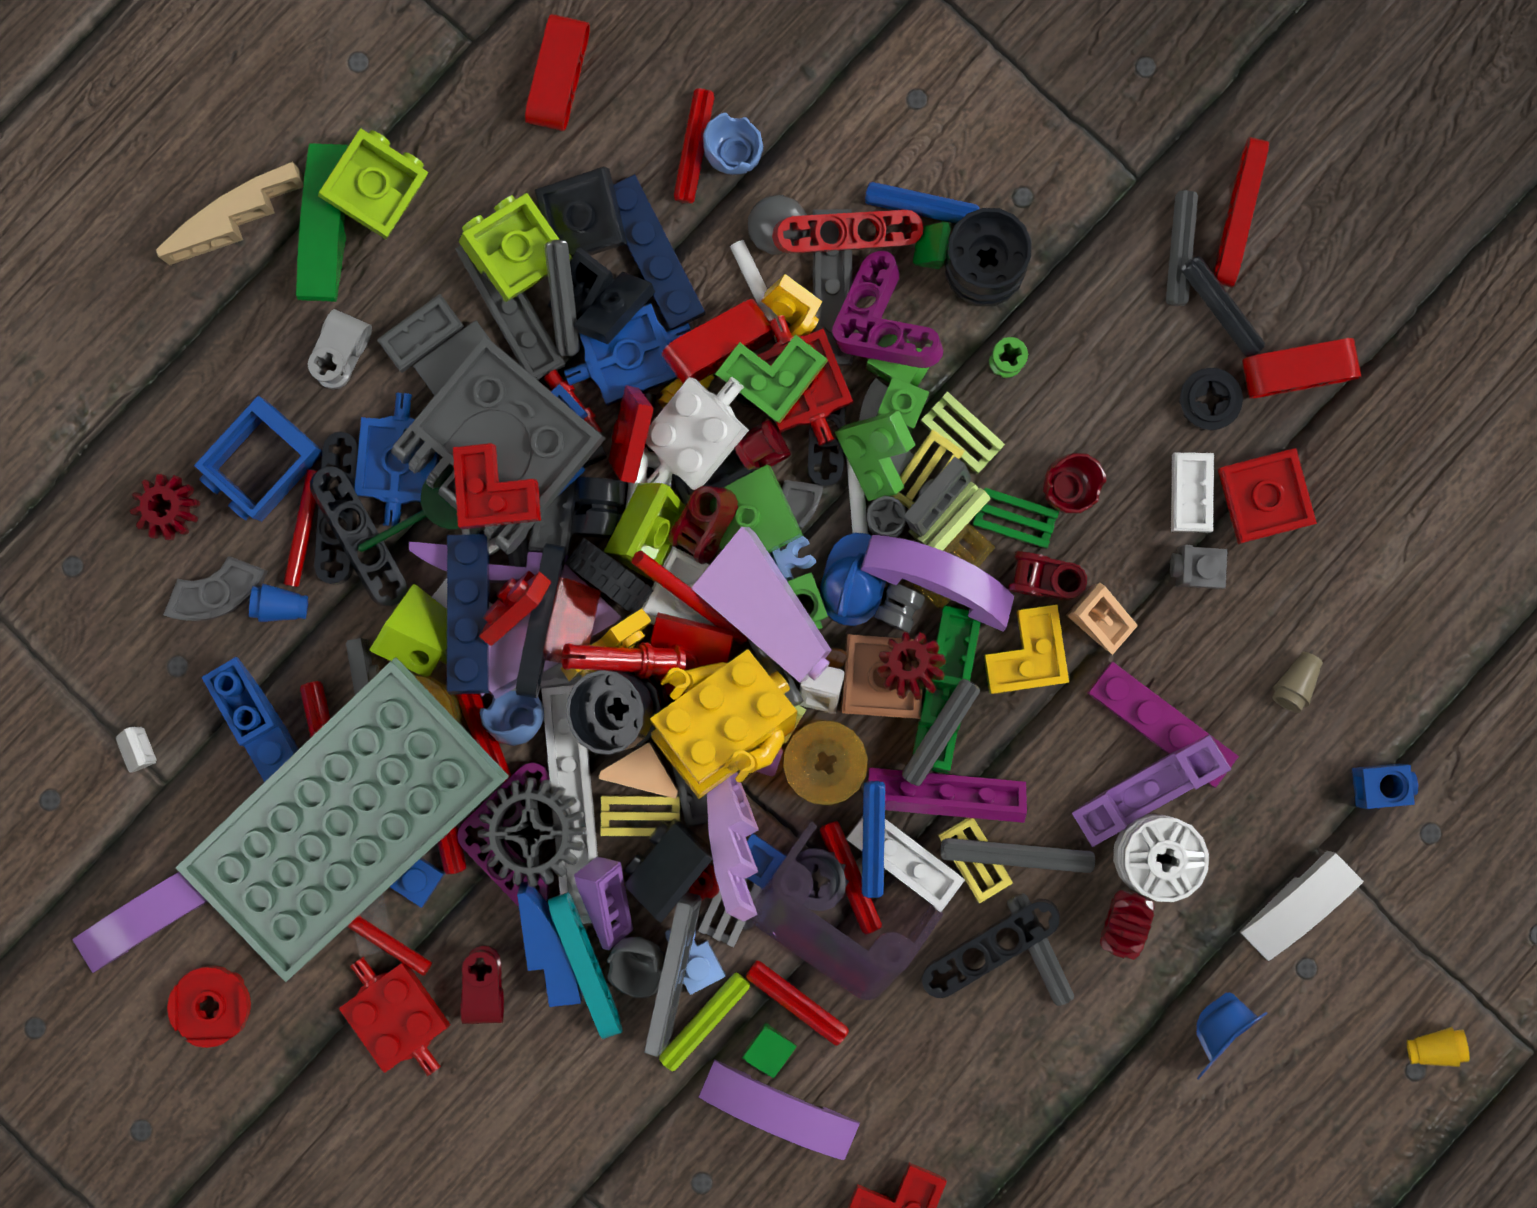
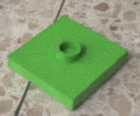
[710,464,803,553]

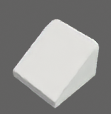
[799,666,845,714]
[116,727,157,773]

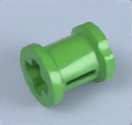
[989,337,1028,378]

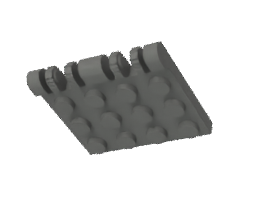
[391,336,606,554]

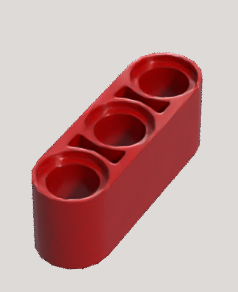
[525,14,590,132]
[662,299,774,385]
[1242,338,1362,399]

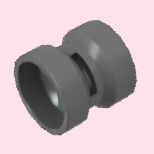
[867,496,906,537]
[874,583,925,633]

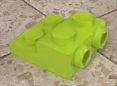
[318,128,428,240]
[459,193,572,302]

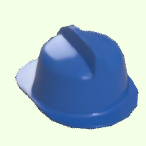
[820,533,886,626]
[1197,992,1268,1080]

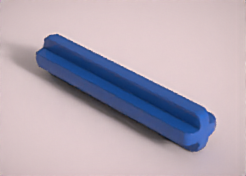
[865,182,979,224]
[862,781,885,898]

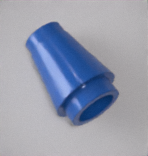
[249,583,308,622]

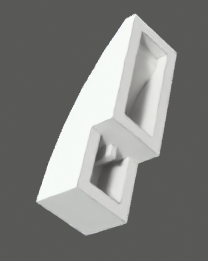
[1240,851,1364,961]

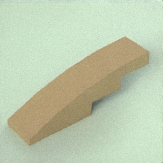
[156,162,304,265]

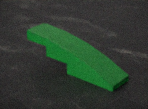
[296,143,348,302]
[912,605,981,774]

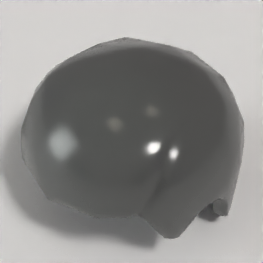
[748,194,808,255]
[607,937,665,998]

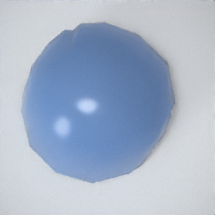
[703,113,763,175]
[480,691,545,746]

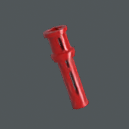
[561,642,686,679]

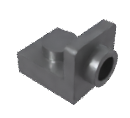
[1170,545,1227,589]

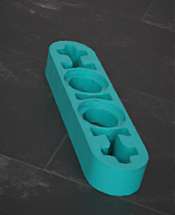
[548,892,623,1039]

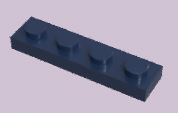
[613,174,706,331]
[447,534,490,695]

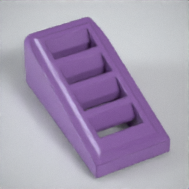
[574,857,633,950]

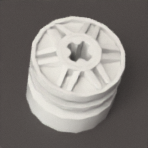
[1113,814,1209,902]

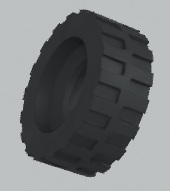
[565,538,654,614]

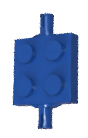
[564,304,691,406]
[354,393,439,527]

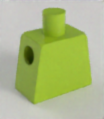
[370,584,447,677]

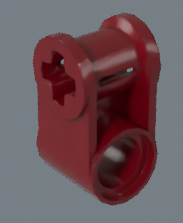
[734,419,791,470]
[668,486,738,564]
[1008,551,1087,600]
[461,945,504,1024]

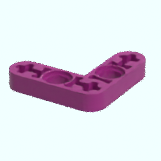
[832,251,943,368]
[457,762,550,906]

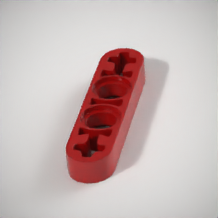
[1213,137,1269,288]
[772,210,923,254]

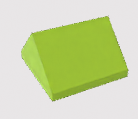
[604,483,685,581]

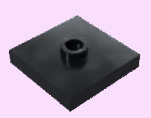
[535,166,627,260]

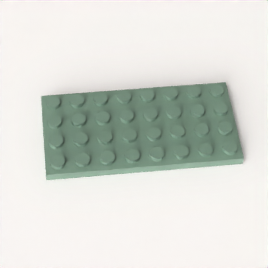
[176,657,509,982]

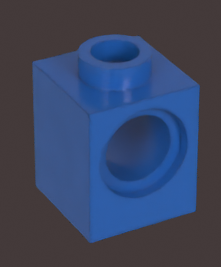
[1352,764,1418,809]

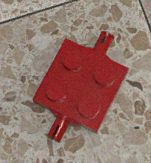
[757,315,853,446]
[339,956,451,1076]

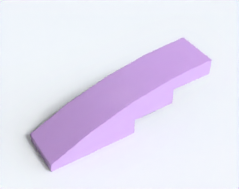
[707,772,759,922]

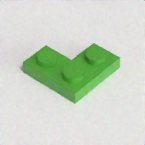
[715,334,828,424]
[835,410,916,501]

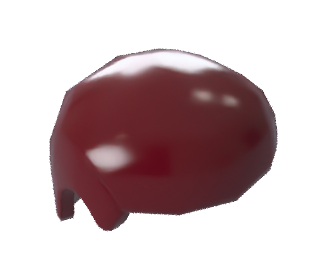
[1043,453,1106,514]

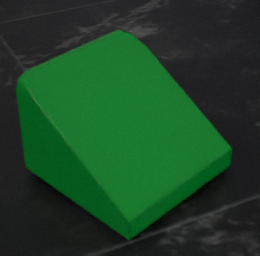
[913,222,951,270]
[742,1022,797,1078]

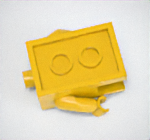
[650,649,797,799]

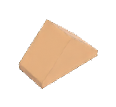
[1066,583,1138,655]
[599,742,679,799]

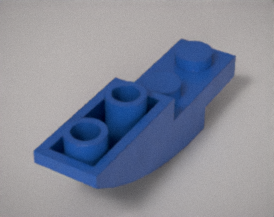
[202,657,299,782]

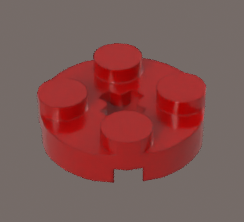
[167,965,251,1048]

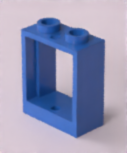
[194,395,322,522]

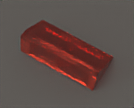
[543,577,601,663]

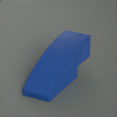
[517,881,583,1007]

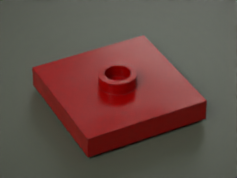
[608,385,654,483]
[1218,448,1317,544]
[650,612,735,697]

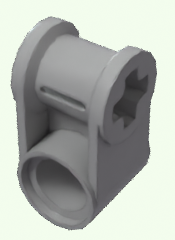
[308,309,372,390]

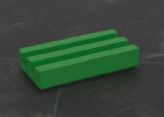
[972,488,1059,549]

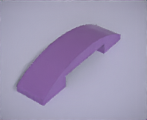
[861,535,1014,631]
[409,542,569,583]
[1072,734,1231,847]
[72,872,208,973]
[699,1059,860,1160]

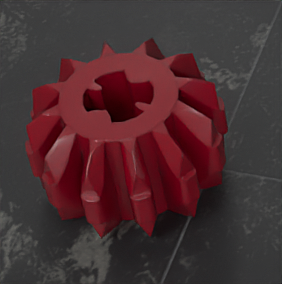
[129,474,200,541]
[877,632,946,700]
[1100,889,1155,960]

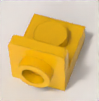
[761,274,822,337]

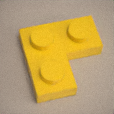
[984,605,1069,694]
[561,608,651,682]

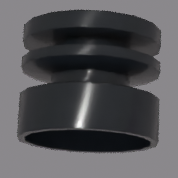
[945,208,1032,307]
[566,670,670,755]

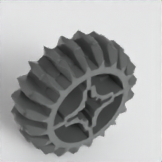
[478,778,587,887]

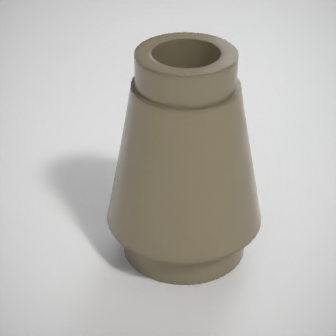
[1272,652,1323,713]

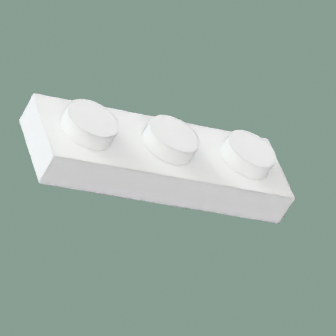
[846,816,965,911]

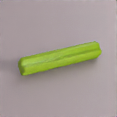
[659,972,750,1072]

